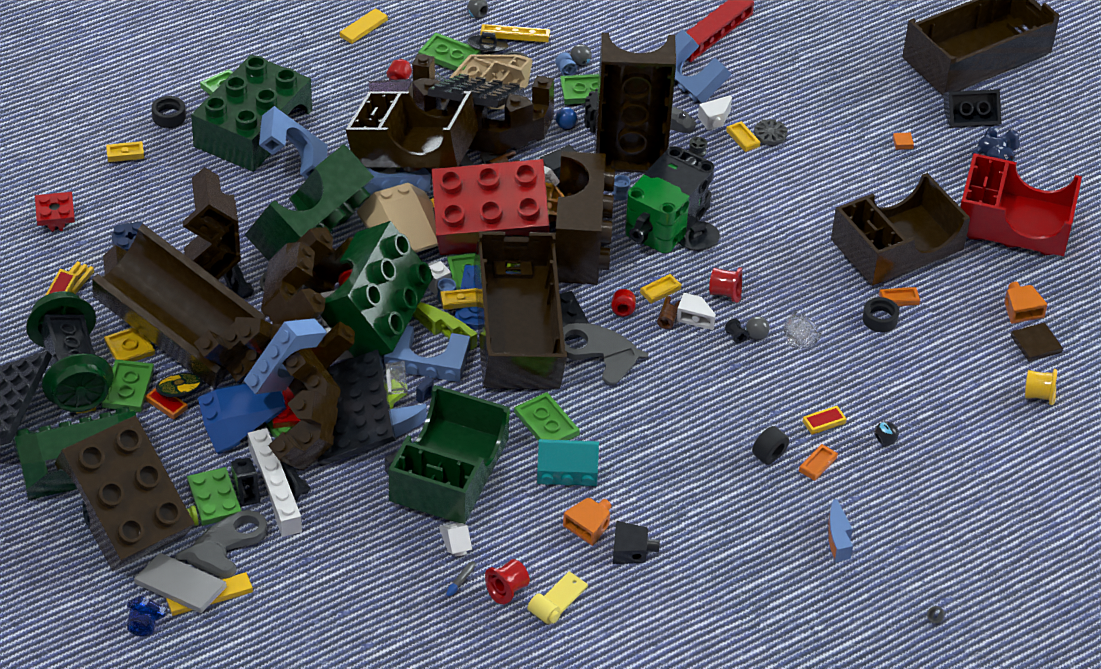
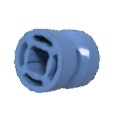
[555,52,577,76]
[612,175,631,201]
[437,278,456,304]

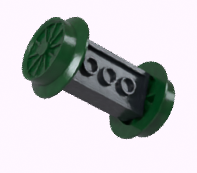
[26,291,114,412]

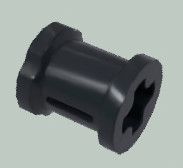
[724,318,749,344]

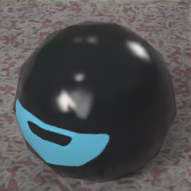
[874,421,899,446]

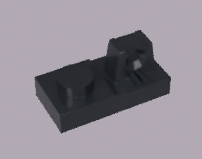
[223,264,254,298]
[280,461,310,501]

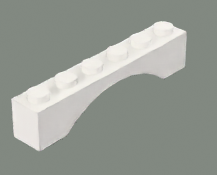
[248,428,302,537]

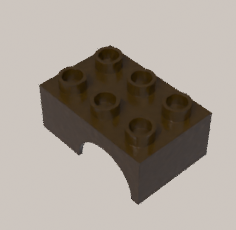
[345,91,479,172]
[555,151,615,285]
[831,173,970,286]
[55,415,195,572]

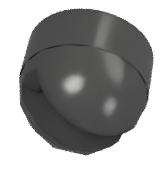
[927,606,945,623]

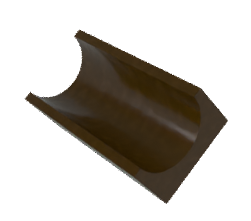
[594,33,676,173]
[92,224,266,389]

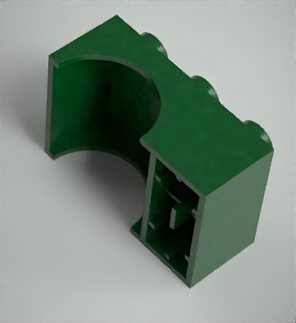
[191,54,312,172]
[245,144,374,261]
[320,221,434,357]
[388,385,510,524]

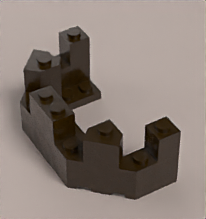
[408,54,554,155]
[103,167,241,280]
[261,227,355,369]
[194,317,341,471]

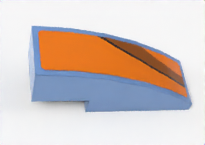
[828,499,853,563]

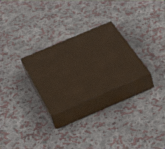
[1011,322,1063,362]

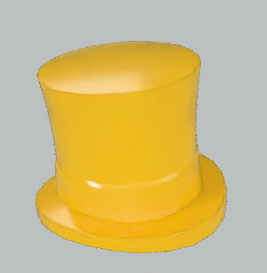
[1025,369,1057,405]

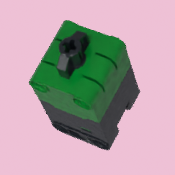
[625,146,714,253]

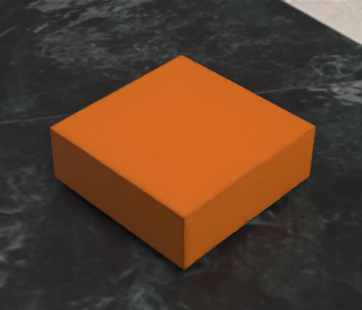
[893,132,914,150]

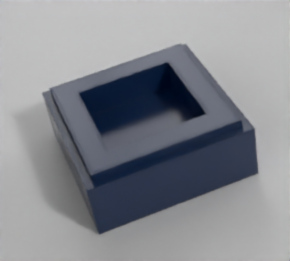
[416,376,434,404]

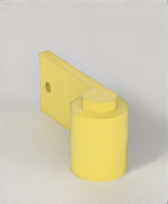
[527,571,588,625]

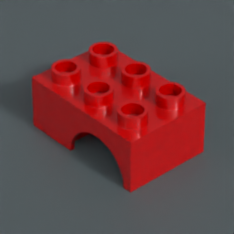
[960,153,1082,257]
[432,159,550,255]

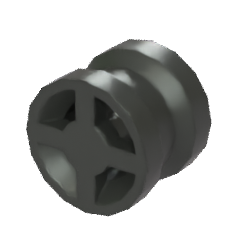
[689,137,707,158]

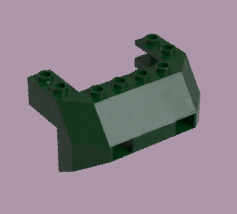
[13,406,136,500]

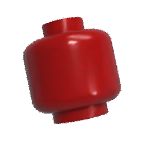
[386,59,412,85]
[611,289,636,317]

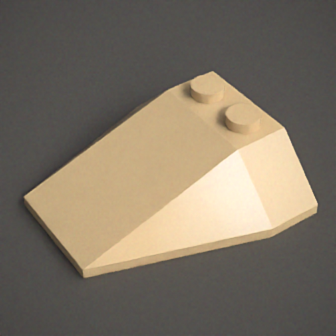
[449,55,533,109]
[357,183,438,253]

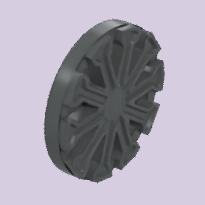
[754,119,787,145]

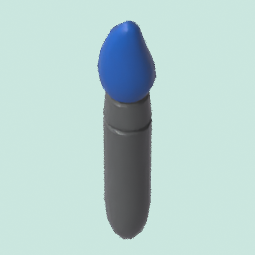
[446,561,476,596]

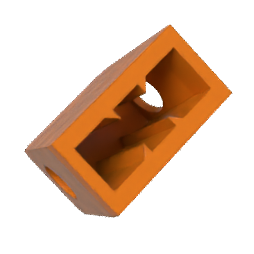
[1005,281,1048,324]
[563,498,611,546]

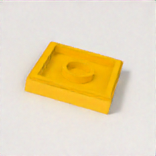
[104,327,155,362]

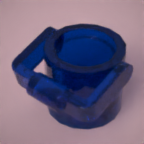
[127,596,167,637]

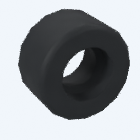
[752,426,789,465]

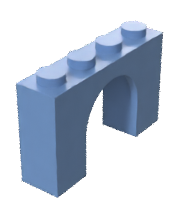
[675,29,732,103]
[259,106,328,179]
[365,167,431,195]
[244,319,327,394]
[384,326,470,382]

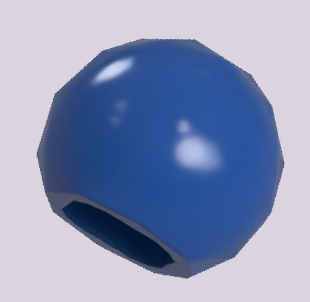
[555,107,578,129]

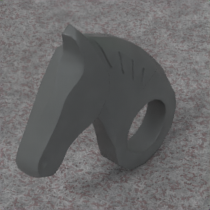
[563,323,649,385]
[175,510,268,579]

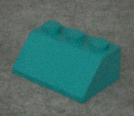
[537,439,599,486]

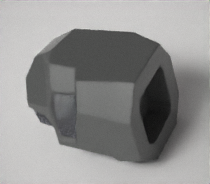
[670,107,696,133]

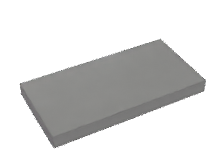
[134,553,227,613]

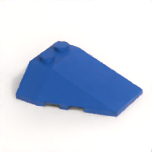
[198,383,287,454]

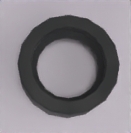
[151,96,186,128]
[862,297,899,332]

